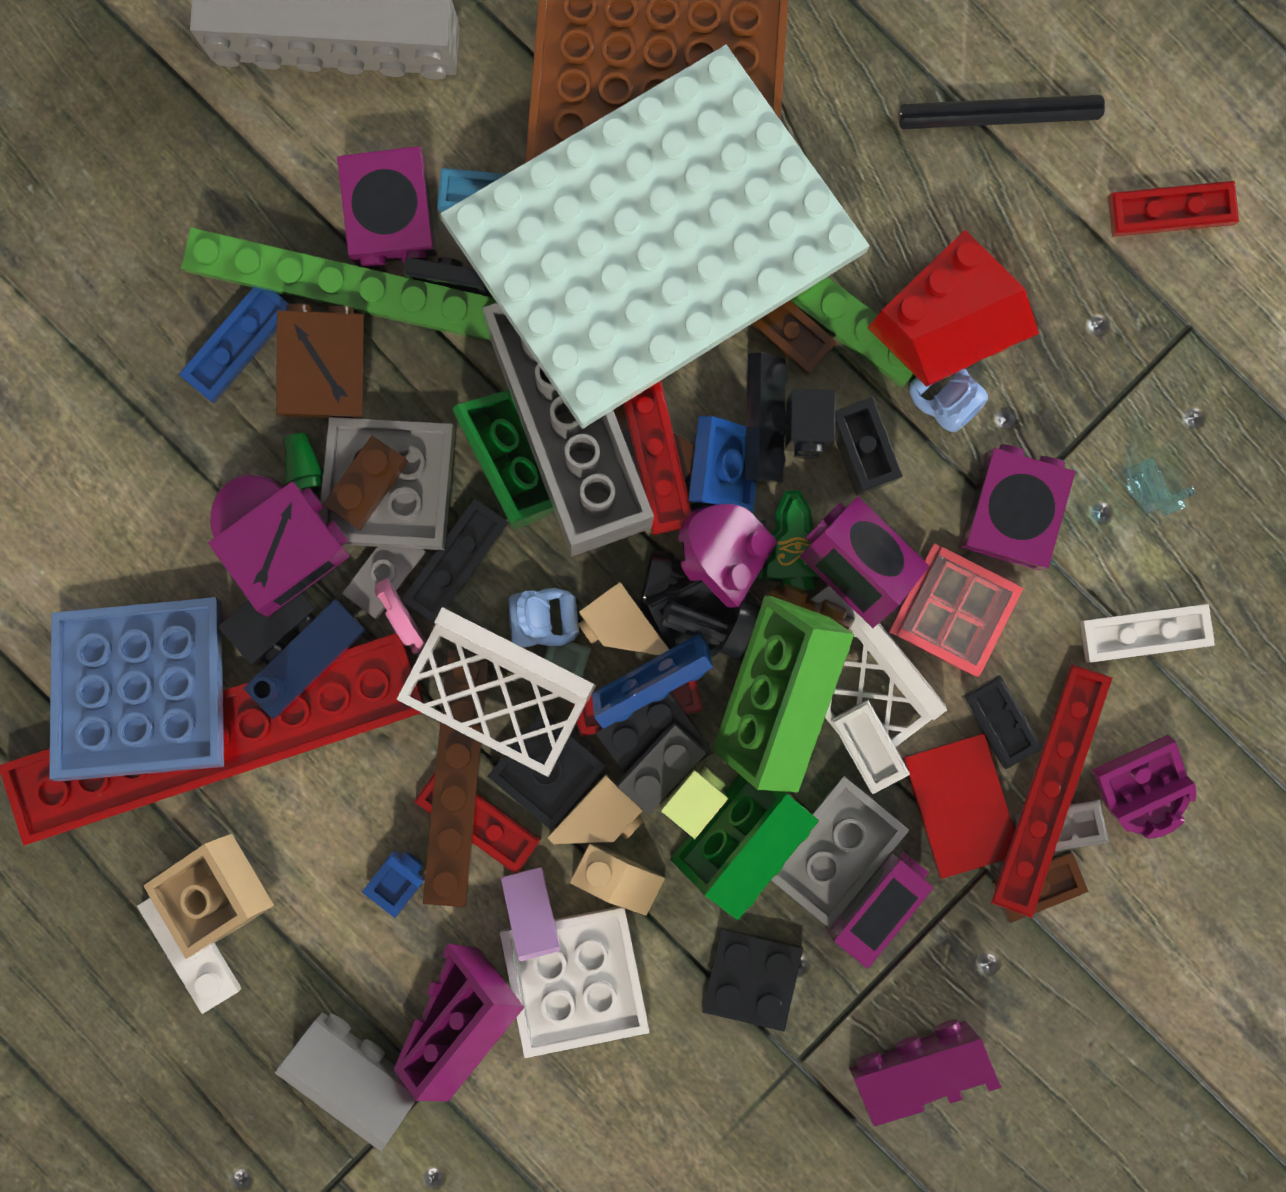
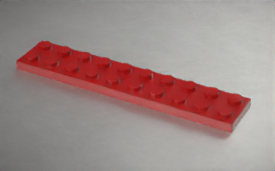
[0,633,425,846]

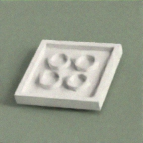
[500,906,649,1058]

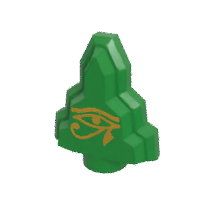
[755,490,821,591]

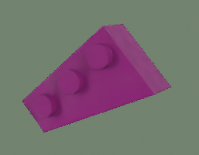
[394,943,524,1102]
[849,1019,1002,1127]

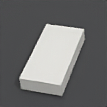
[831,699,910,794]

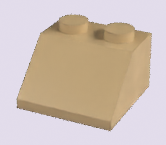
[143,834,274,959]

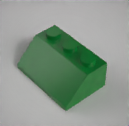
[452,390,554,530]
[670,774,820,920]

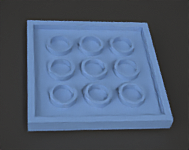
[49,597,224,782]

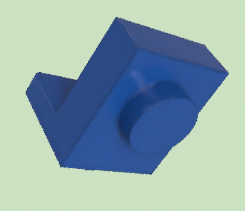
[362,850,425,918]

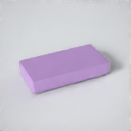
[501,867,561,962]

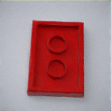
[902,733,1015,879]

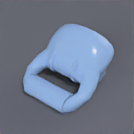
[909,369,988,432]
[508,588,579,647]

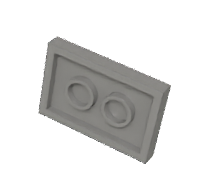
[771,775,909,928]

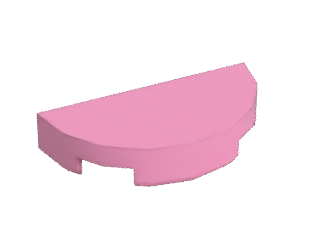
[374,578,427,655]

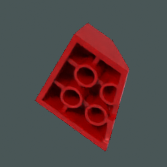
[867,230,1039,387]

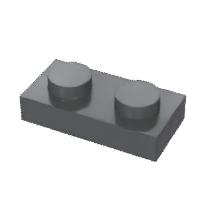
[617,722,706,815]

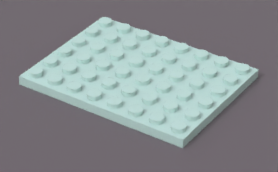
[440,45,870,429]

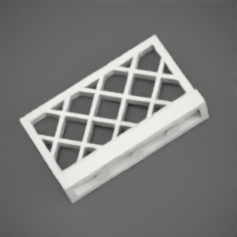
[810,585,947,747]
[397,607,595,777]

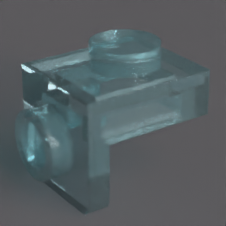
[1126,457,1196,516]

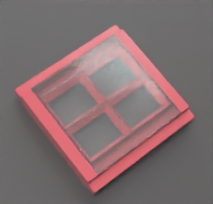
[888,543,1024,678]

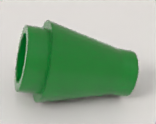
[283,433,323,495]

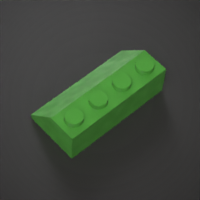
[712,595,854,792]

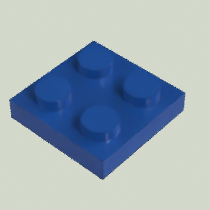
[689,416,757,514]

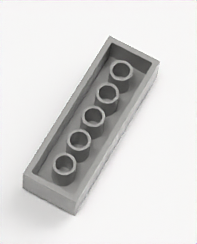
[190,0,460,80]
[482,303,654,557]

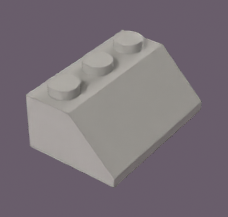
[275,1012,416,1152]

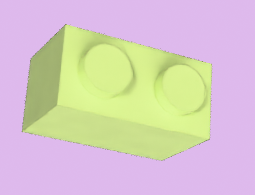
[660,765,728,839]

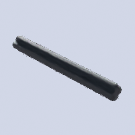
[898,95,1105,129]

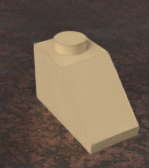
[578,582,669,655]
[547,773,643,844]
[570,843,665,916]

